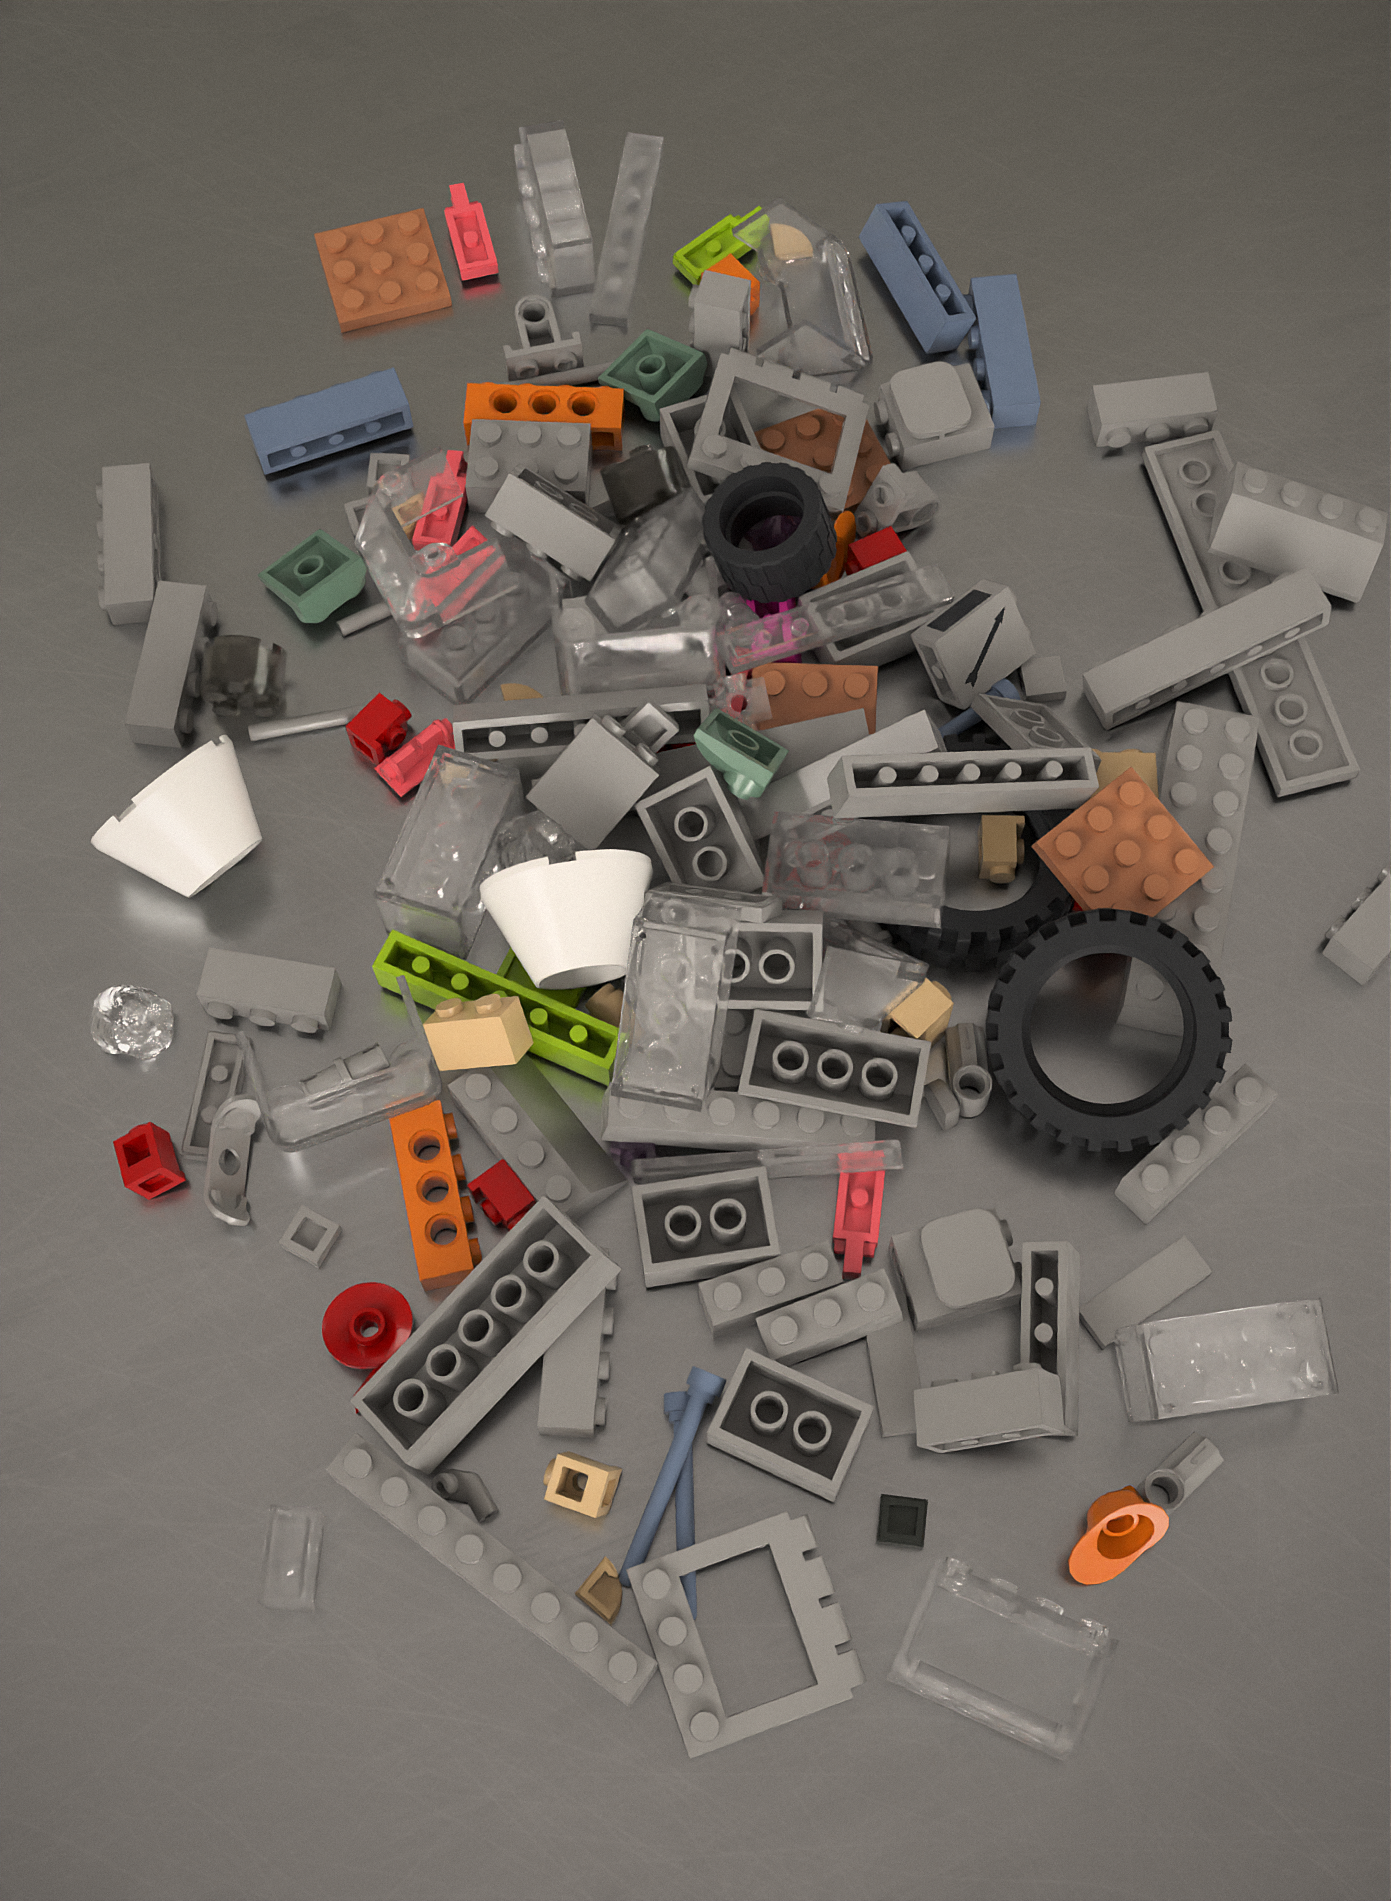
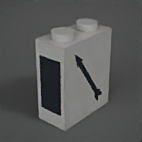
[911,579,1036,710]

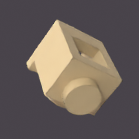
[978,815,1025,883]
[543,1451,622,1518]

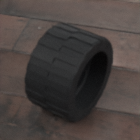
[701,462,837,603]

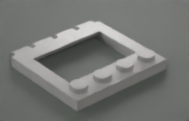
[686,347,870,520]
[626,1511,867,1759]

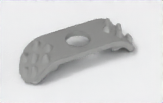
[204,1094,262,1226]

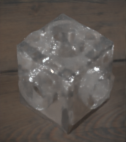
[708,673,773,731]

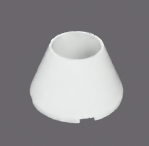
[91,735,262,898]
[480,849,653,990]

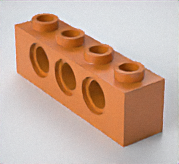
[463,382,625,451]
[388,1100,483,1292]

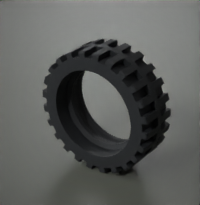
[852,733,1075,971]
[986,908,1233,1152]

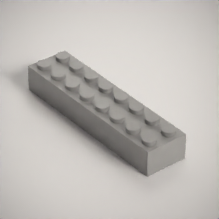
[1116,701,1260,1038]

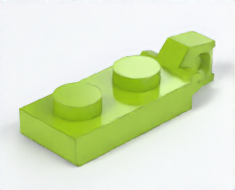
[672,206,769,285]

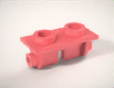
[374,718,455,797]

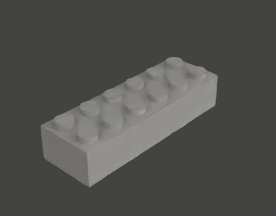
[350,1195,622,1475]

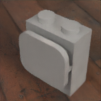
[874,361,994,471]
[526,713,661,850]
[888,1208,1022,1332]

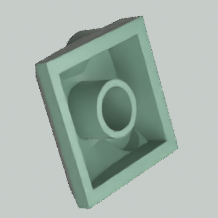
[598,329,708,421]
[258,529,367,623]
[694,708,789,800]

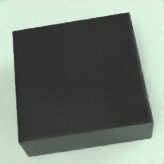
[876,1494,928,1549]

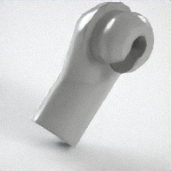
[432,1469,499,1522]

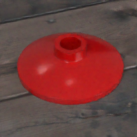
[322,1282,413,1369]

